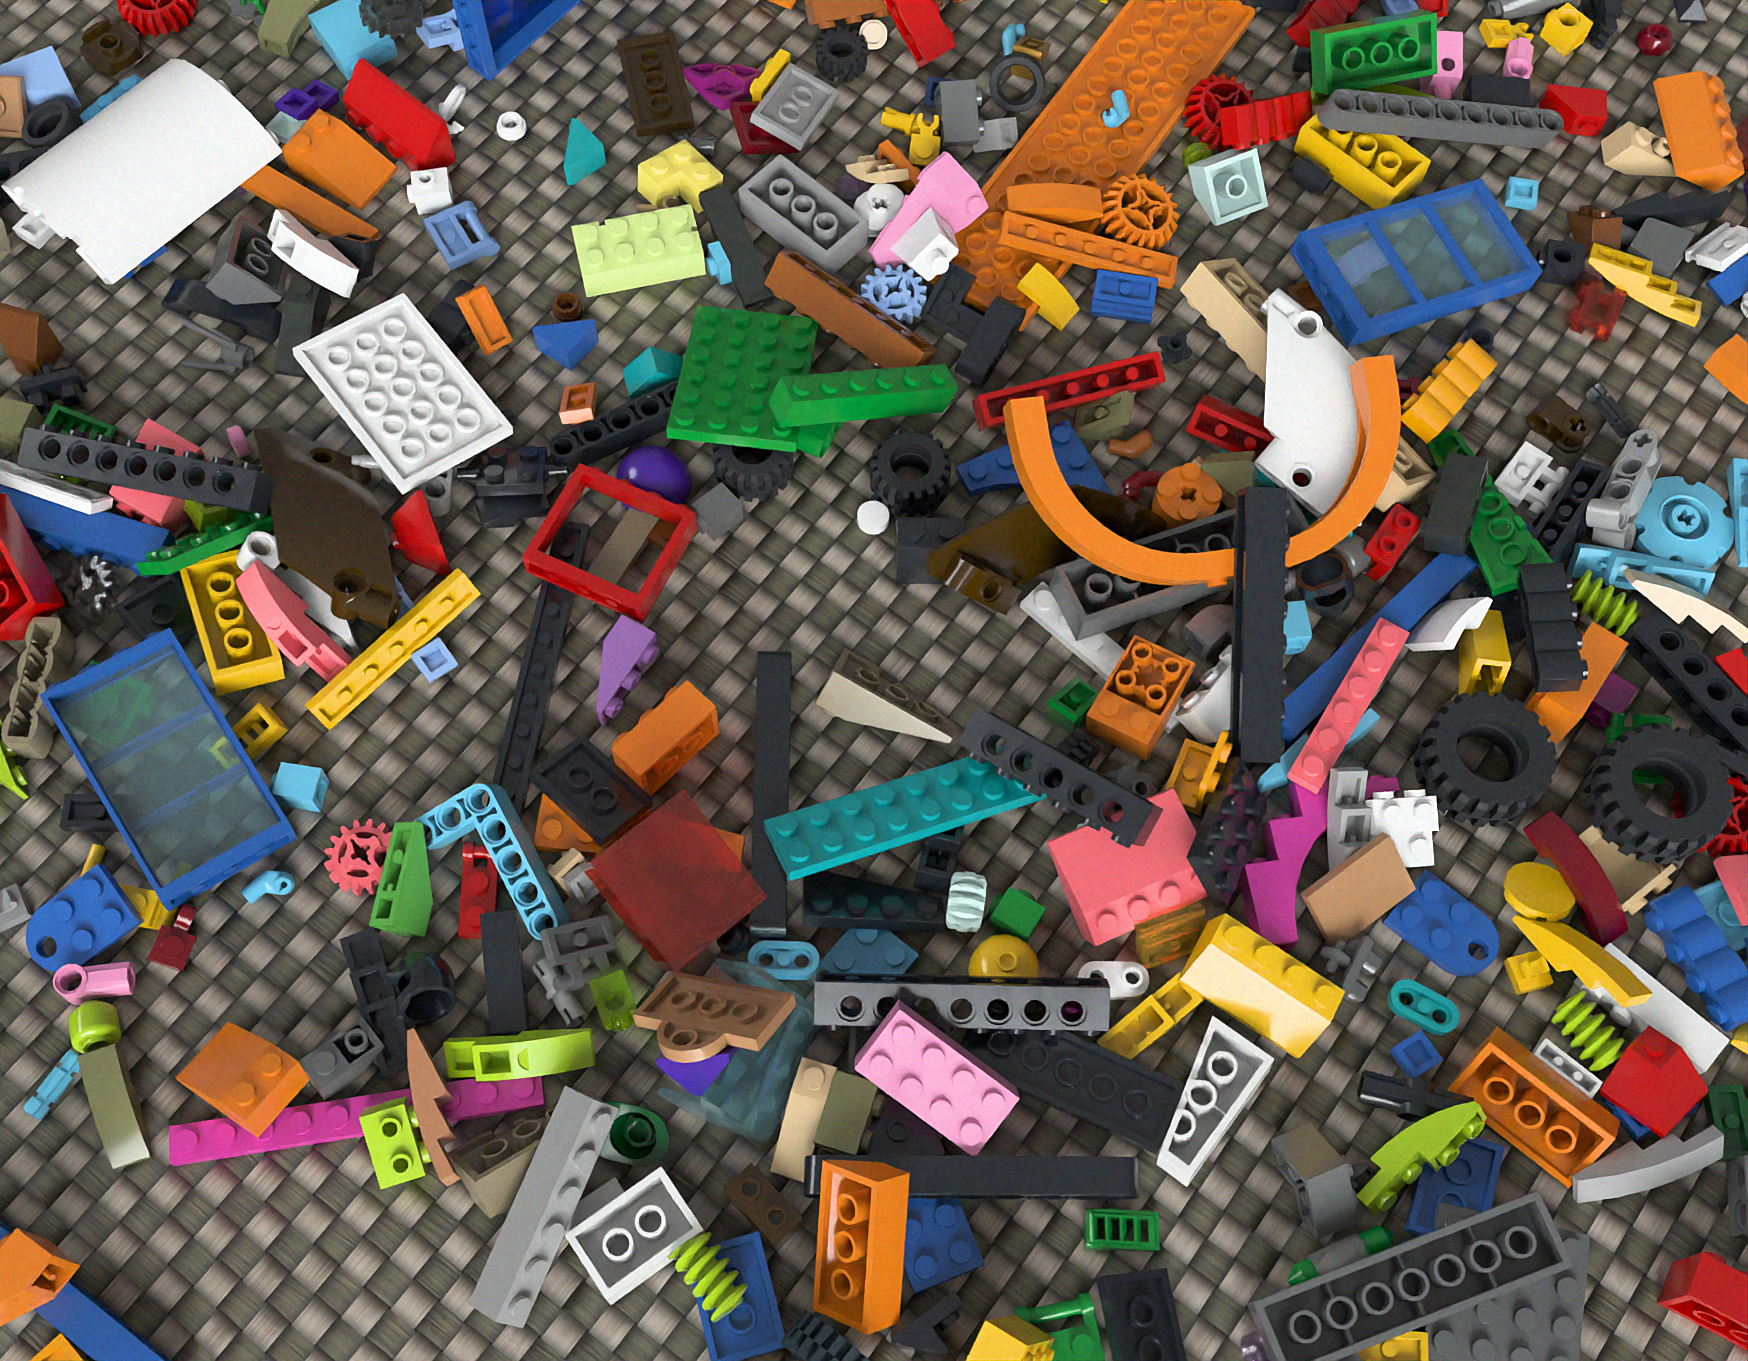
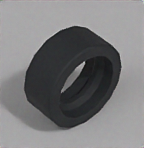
[989,52,1045,113]
[22,99,83,149]

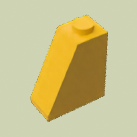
[1458,609,1512,696]

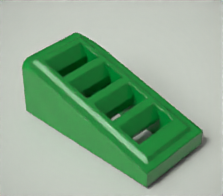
[43,403,117,440]
[1083,1208,1160,1252]

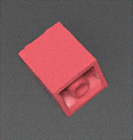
[109,418,208,535]

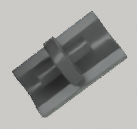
[1320,935,1383,1003]

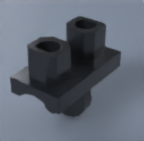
[18,361,88,415]

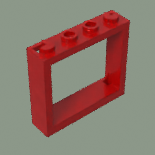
[522,463,698,624]

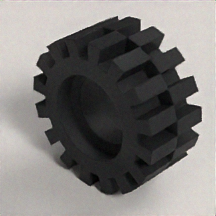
[816,26,868,82]
[1052,728,1101,788]

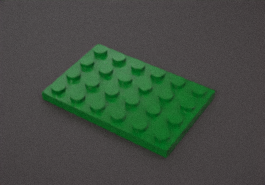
[667,305,819,452]

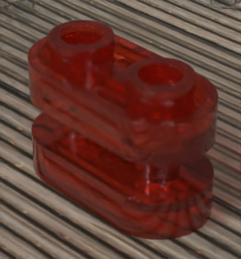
[1566,278,1627,343]

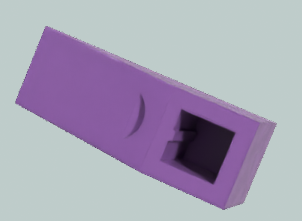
[596,615,659,726]

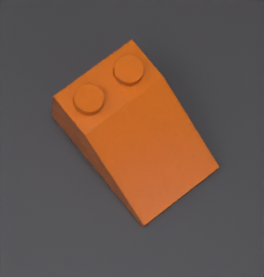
[282,109,398,211]
[176,1022,309,1138]

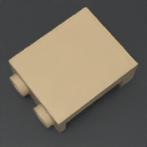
[1579,825,1677,915]

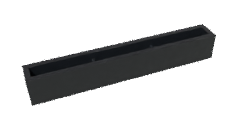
[1229,486,1291,763]

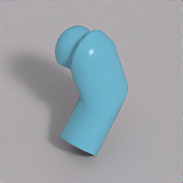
[1002,23,1025,56]
[1102,90,1130,128]
[240,870,295,904]

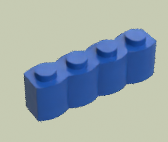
[1642,885,1748,1032]

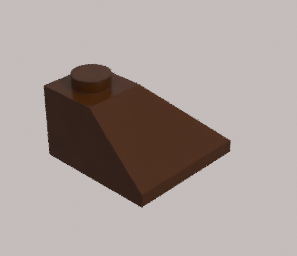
[0,302,64,378]

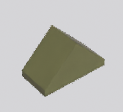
[1200,451,1259,497]

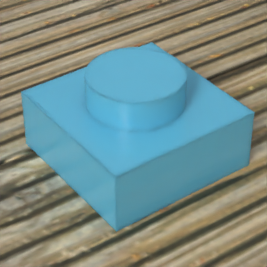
[705,240,732,285]

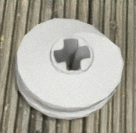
[853,183,905,238]

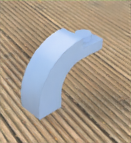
[415,0,507,51]

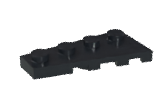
[801,870,946,933]

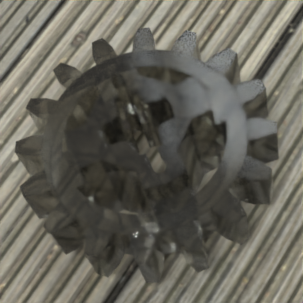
[359,0,424,40]
[55,555,122,627]

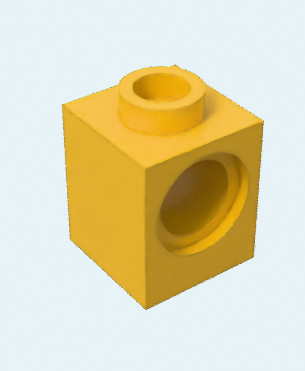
[1540,3,1593,57]

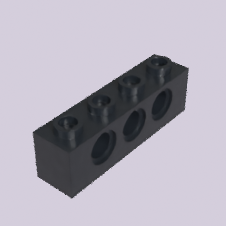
[1531,459,1611,566]

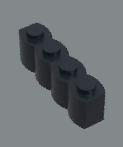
[426,279,493,359]
[1517,562,1588,693]

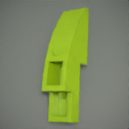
[443,1028,596,1082]
[1357,1101,1487,1216]

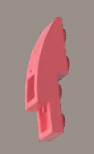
[235,559,354,683]

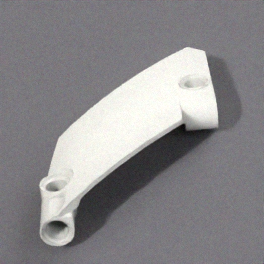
[1254,288,1361,526]

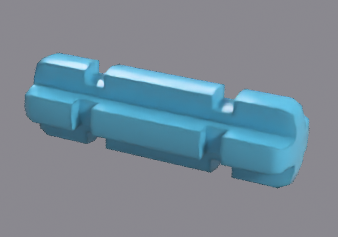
[24,1050,80,1120]

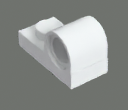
[236,531,281,573]

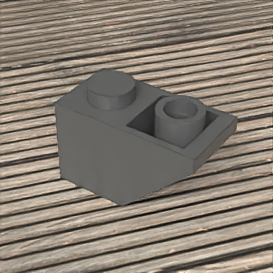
[299,1017,384,1102]

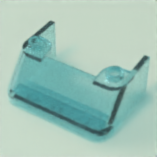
[657,959,818,1141]

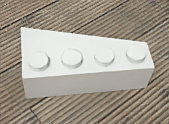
[1156,1016,1274,1187]

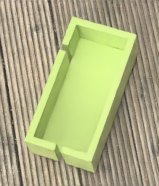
[571,204,706,297]

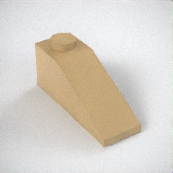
[770,1057,838,1183]

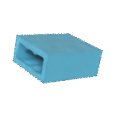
[308,0,398,81]

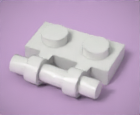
[1494,441,1570,519]

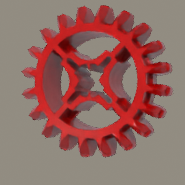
[117,0,198,38]
[1182,73,1260,153]
[1668,774,1748,858]

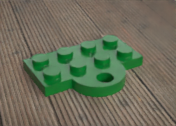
[136,510,273,575]

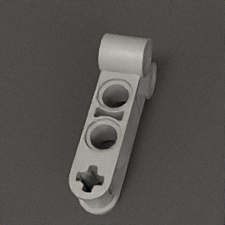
[1586,429,1663,551]

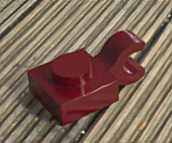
[146,904,197,972]

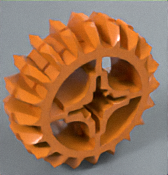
[1100,172,1180,251]

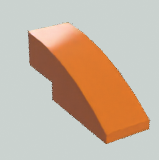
[1006,183,1104,225]

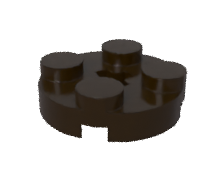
[80,20,144,76]

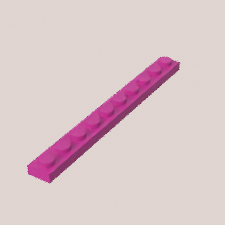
[169,1076,546,1166]

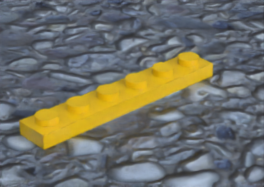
[305,568,481,731]

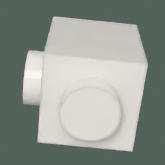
[407,167,454,215]

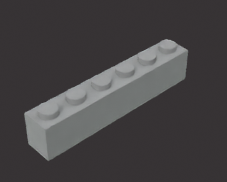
[468,1086,619,1328]

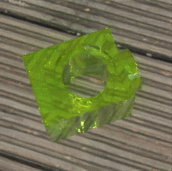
[588,969,637,1031]

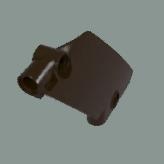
[254,427,402,630]
[926,484,1167,616]

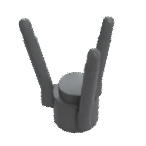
[176,316,254,374]

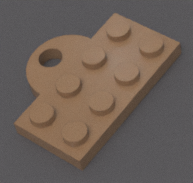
[633,971,796,1063]

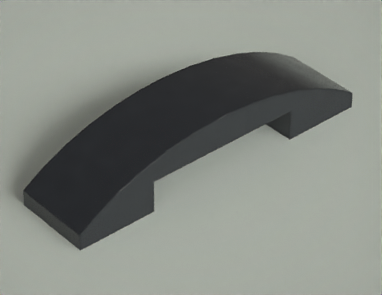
[161,279,282,343]

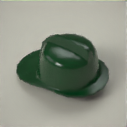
[599,1101,669,1167]

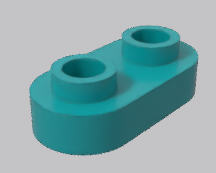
[1387,979,1460,1036]

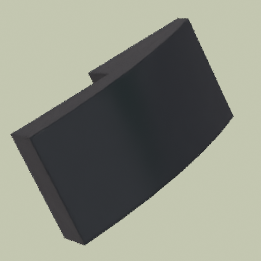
[475,492,550,529]

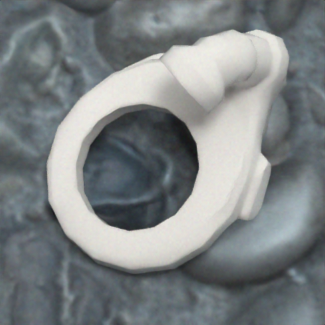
[430,84,466,135]

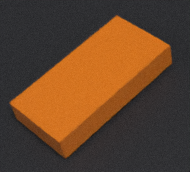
[455,284,513,355]

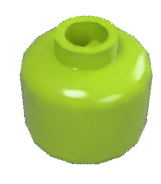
[68,1000,122,1054]

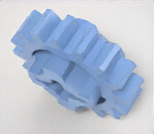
[861,265,927,324]

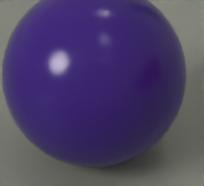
[615,446,692,512]

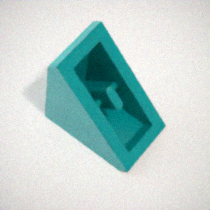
[564,118,606,185]
[622,346,684,399]

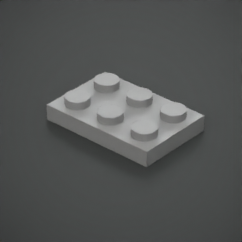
[750,63,840,151]

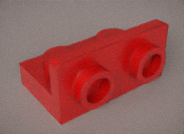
[1363,503,1421,582]

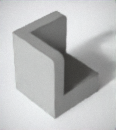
[973,117,1019,153]

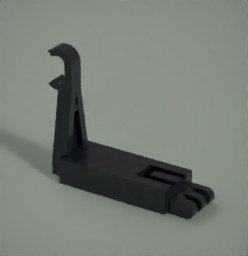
[1581,0,1624,50]

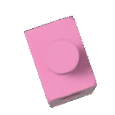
[1419,31,1463,100]

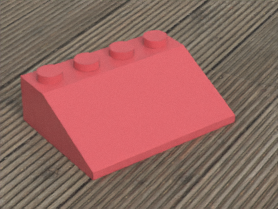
[1046,788,1208,946]

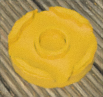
[1503,862,1575,922]

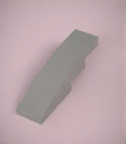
[1327,767,1372,872]
[1573,1125,1724,1203]

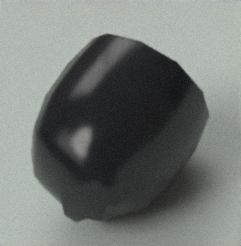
[1296,553,1355,618]
[384,951,457,1024]

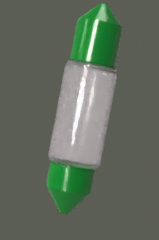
[1287,1225,1394,1286]

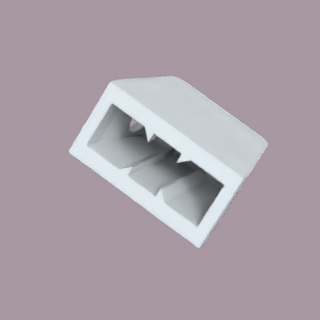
[890,207,959,281]

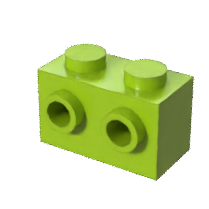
[359,1095,432,1189]

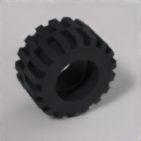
[870,429,951,517]
[712,443,794,502]

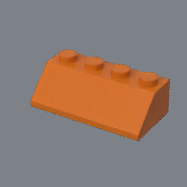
[1653,70,1745,193]
[1446,1026,1620,1188]
[813,1159,910,1335]

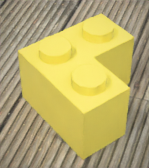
[638,139,723,214]

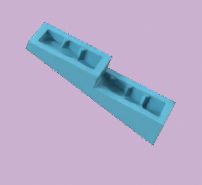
[1726,458,1748,567]

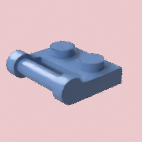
[423,201,500,270]

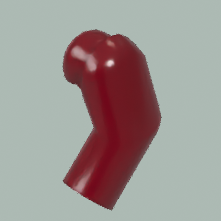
[1122,471,1164,499]

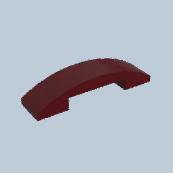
[1522,810,1629,948]

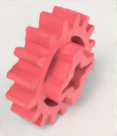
[324,819,392,896]

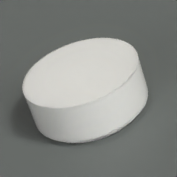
[857,501,889,534]

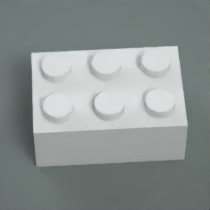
[565,1167,705,1305]

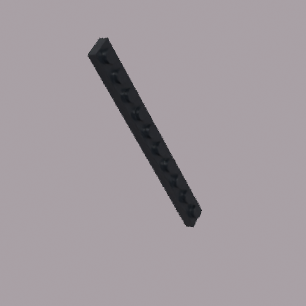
[486,521,591,831]

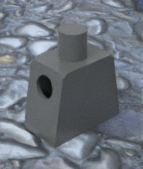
[1621,217,1695,279]

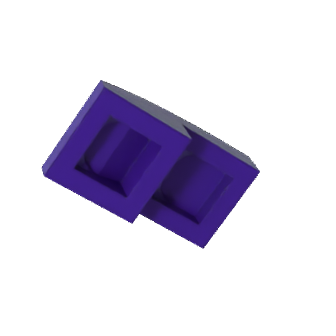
[274,79,340,121]

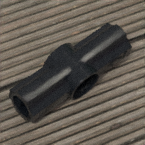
[1357,1070,1474,1122]

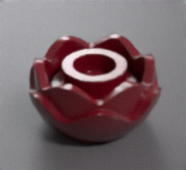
[1636,23,1673,56]

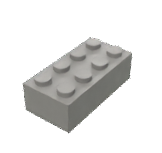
[738,154,869,276]

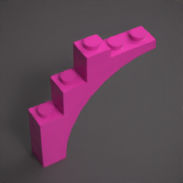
[1239,775,1400,951]

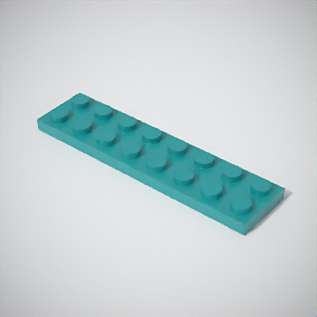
[764,745,1047,881]

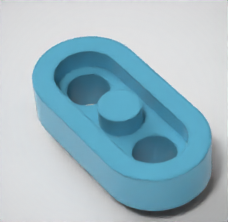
[748,941,819,980]

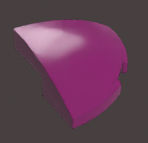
[683,63,763,111]

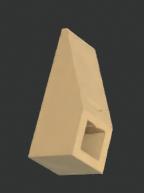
[1601,121,1678,177]

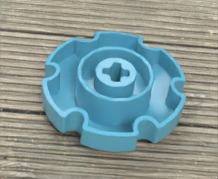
[1633,476,1735,569]

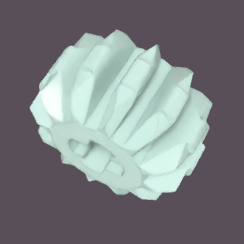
[945,871,987,933]

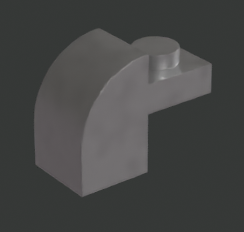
[1180,604,1233,661]

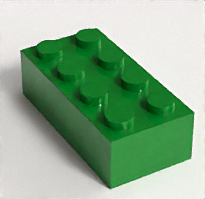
[1310,9,1438,95]

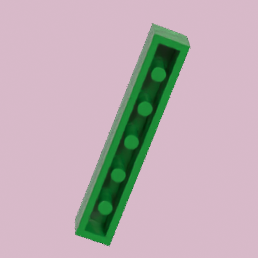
[768,364,958,428]

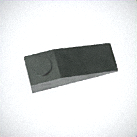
[275,275,332,378]

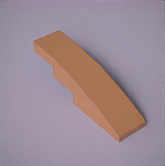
[407,1028,461,1187]

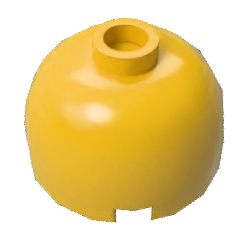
[968,934,1040,1005]

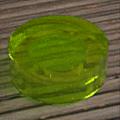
[1182,142,1213,171]

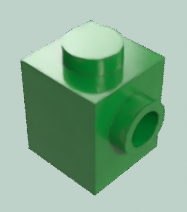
[988,886,1046,943]

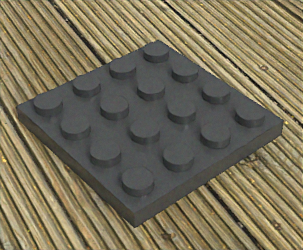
[1421,1203,1591,1361]

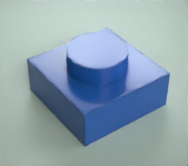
[1389,1030,1443,1078]

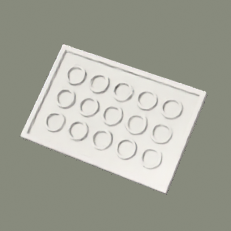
[292,293,513,495]

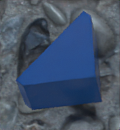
[532,319,599,371]

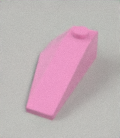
[868,151,989,272]

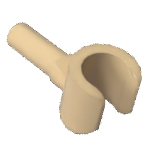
[637,195,679,212]

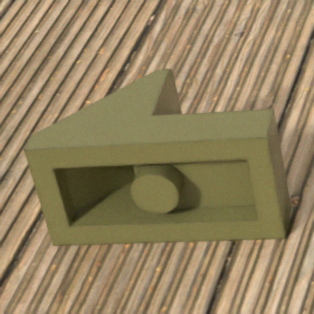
[1074,390,1134,442]

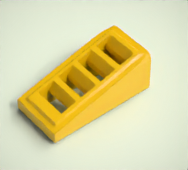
[209,702,289,772]

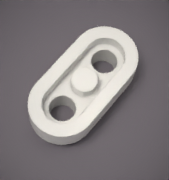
[1077,961,1149,1000]

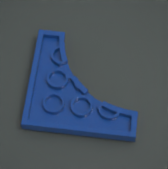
[955,419,1114,497]

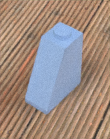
[0,46,82,111]

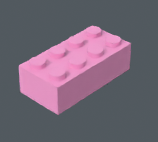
[854,1000,1020,1156]

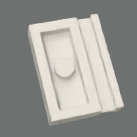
[1685,222,1748,272]

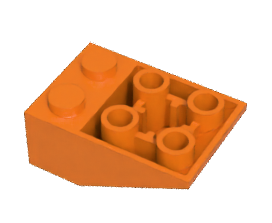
[1086,635,1195,761]
[0,1228,81,1326]

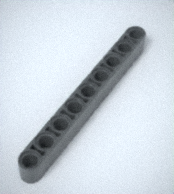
[1317,89,1564,149]

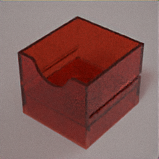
[580,789,768,972]

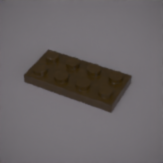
[617,31,695,137]

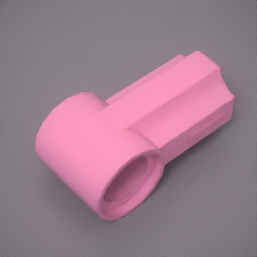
[1502,37,1534,79]
[53,961,136,1005]

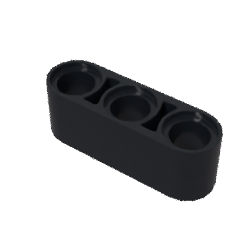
[955,295,1026,386]

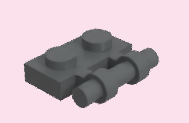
[539,915,622,991]

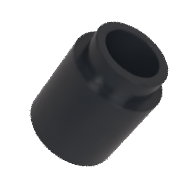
[1288,154,1334,196]

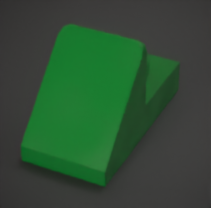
[1046,676,1100,734]

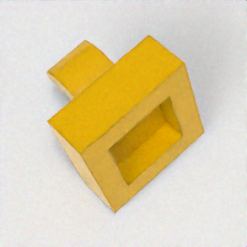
[1503,950,1554,995]

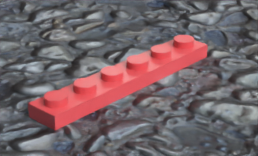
[1286,617,1410,795]

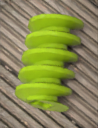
[1569,569,1642,637]
[1551,989,1624,1073]
[668,1232,748,1323]

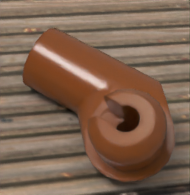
[1107,429,1153,459]

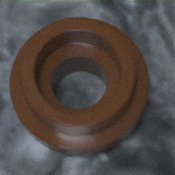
[551,292,583,322]

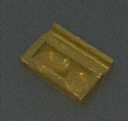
[1134,901,1206,970]

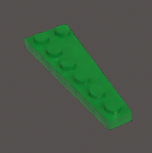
[1425,429,1554,596]

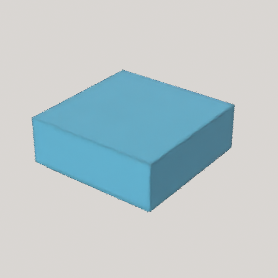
[1504,176,1539,211]

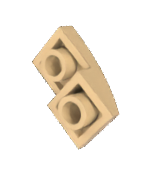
[846,155,909,184]

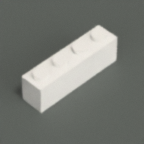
[1573,943,1730,1075]

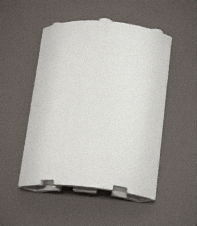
[1,59,282,284]

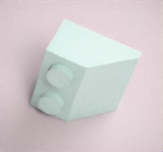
[1188,147,1268,226]

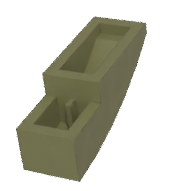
[77,1044,152,1170]

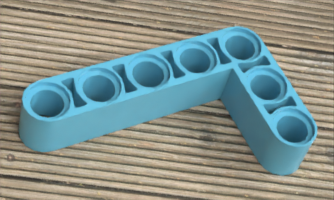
[413,783,571,940]

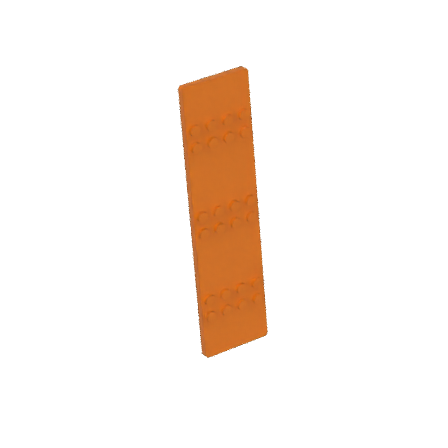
[922,0,1255,331]

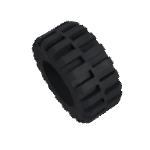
[1413,691,1557,827]
[1583,723,1734,864]

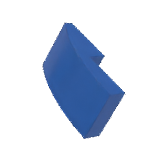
[1705,254,1748,308]

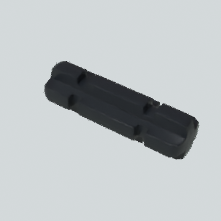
[1586,383,1636,438]

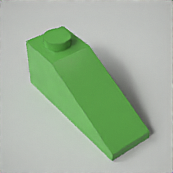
[369,821,433,937]

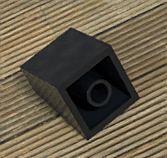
[894,518,965,584]

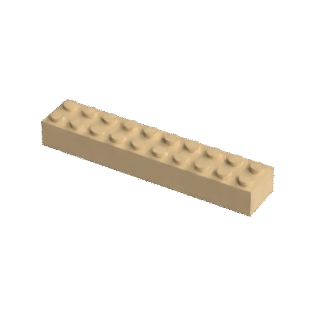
[1180,258,1436,513]

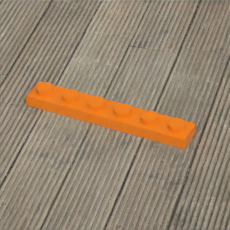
[998,211,1178,289]

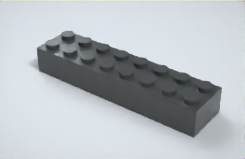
[1049,490,1309,641]
[1247,1190,1574,1361]

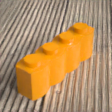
[1401,338,1498,444]

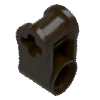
[1526,394,1592,453]

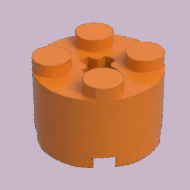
[1151,463,1222,530]

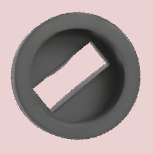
[1350,1163,1376,1194]

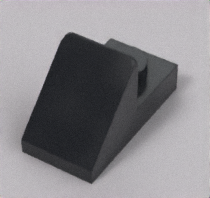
[891,1291,963,1358]

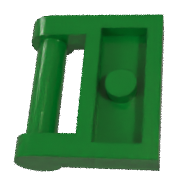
[1014,1292,1105,1361]

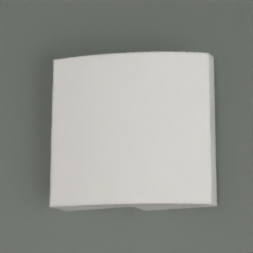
[1404,597,1493,651]

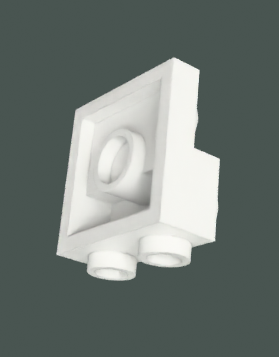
[1364,789,1439,867]

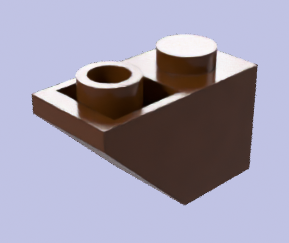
[1567,205,1623,256]

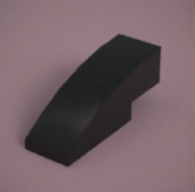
[914,825,965,895]

